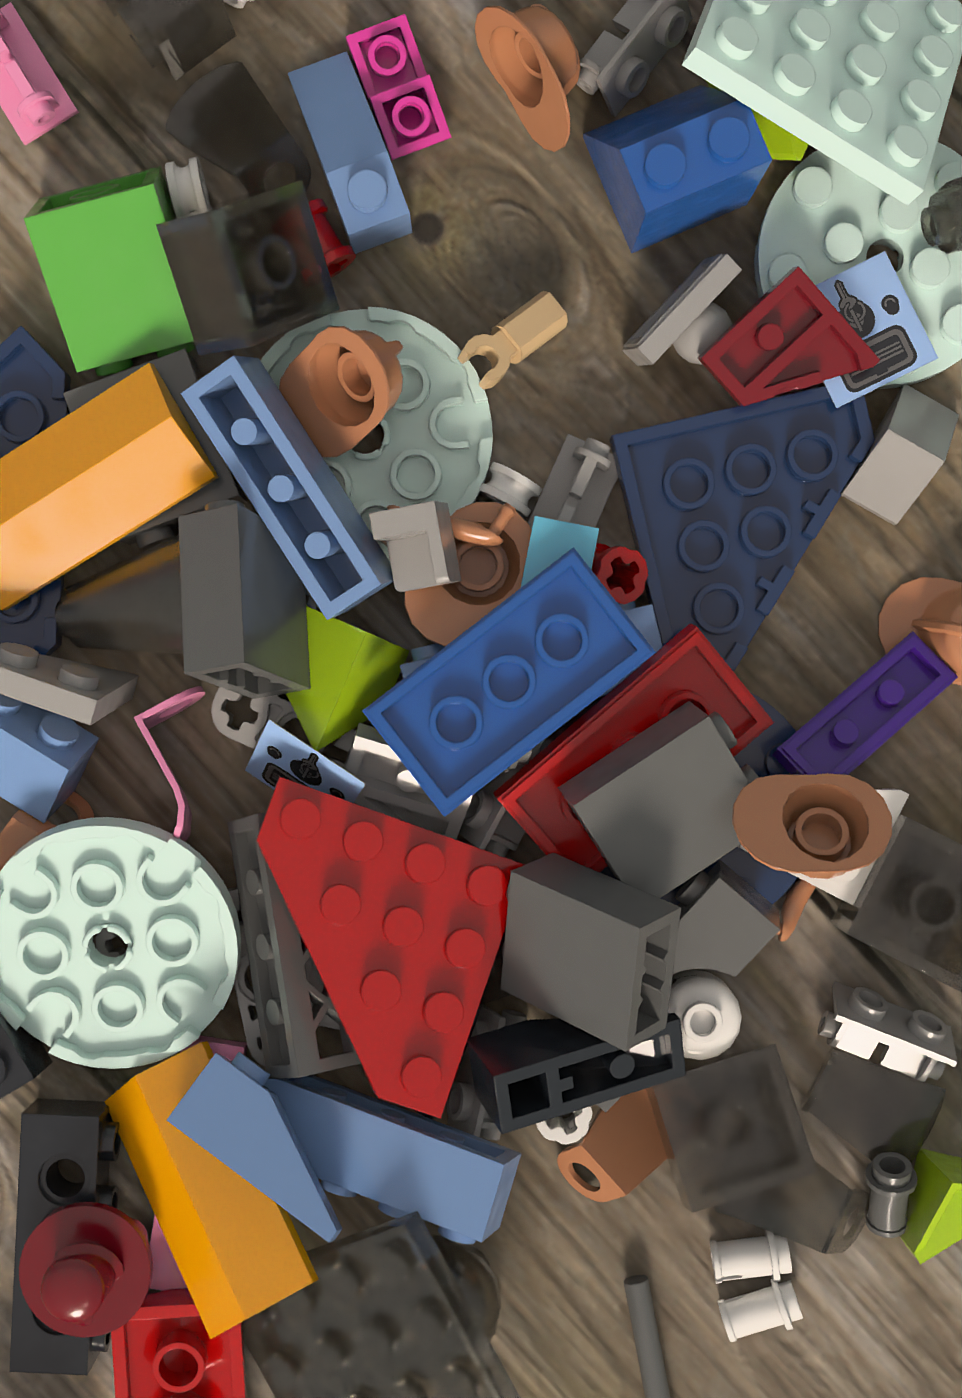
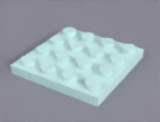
[682,0,962,206]

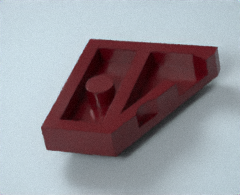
[697,266,880,406]

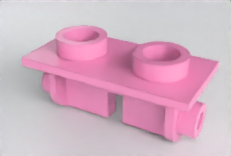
[0,2,79,145]

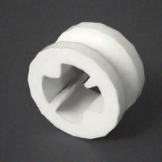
[165,156,211,221]
[479,462,542,518]

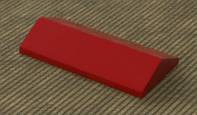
[111,1288,247,1398]

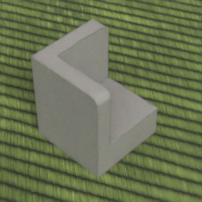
[369,501,462,592]

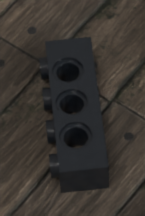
[9,1098,121,1376]

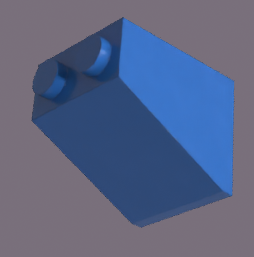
[583,85,772,254]

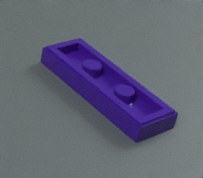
[773,631,958,775]

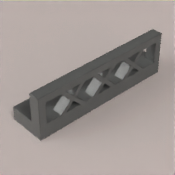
[227,812,361,1079]

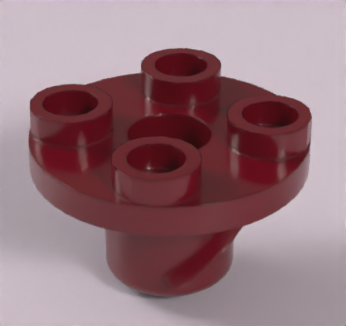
[19,1202,153,1337]

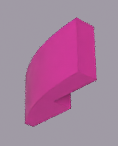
[345,14,452,161]

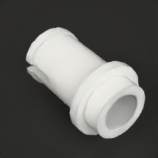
[709,1229,792,1284]
[718,1279,803,1342]

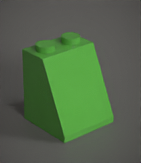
[23,166,204,376]

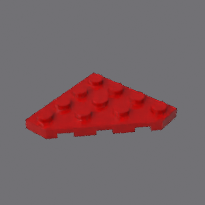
[256,777,525,1119]

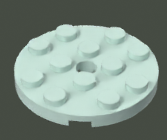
[754,142,962,389]
[260,307,493,561]
[0,817,241,1069]

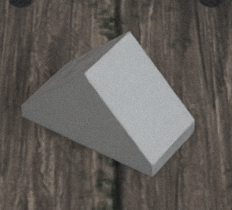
[840,384,959,525]

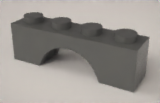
[596,860,780,1113]

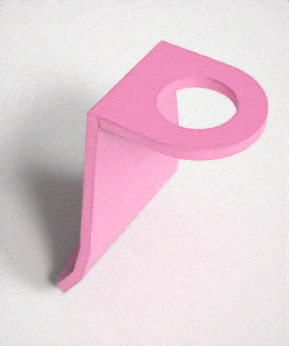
[134,686,205,842]

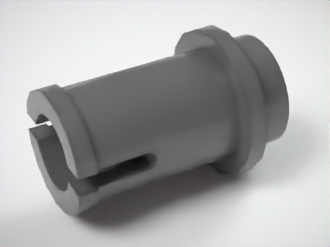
[865,1152,917,1238]

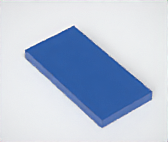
[362,547,656,817]

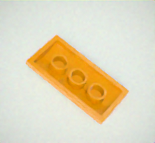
[0,362,219,610]
[104,1041,319,1339]

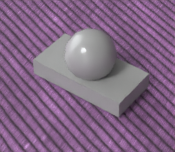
[622,253,742,366]

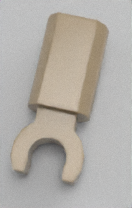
[457,291,568,390]

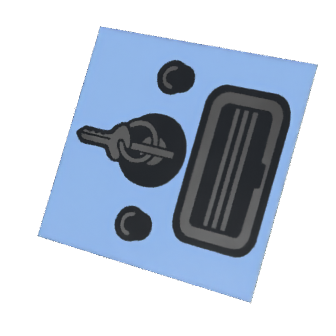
[816,251,938,408]
[245,719,366,803]

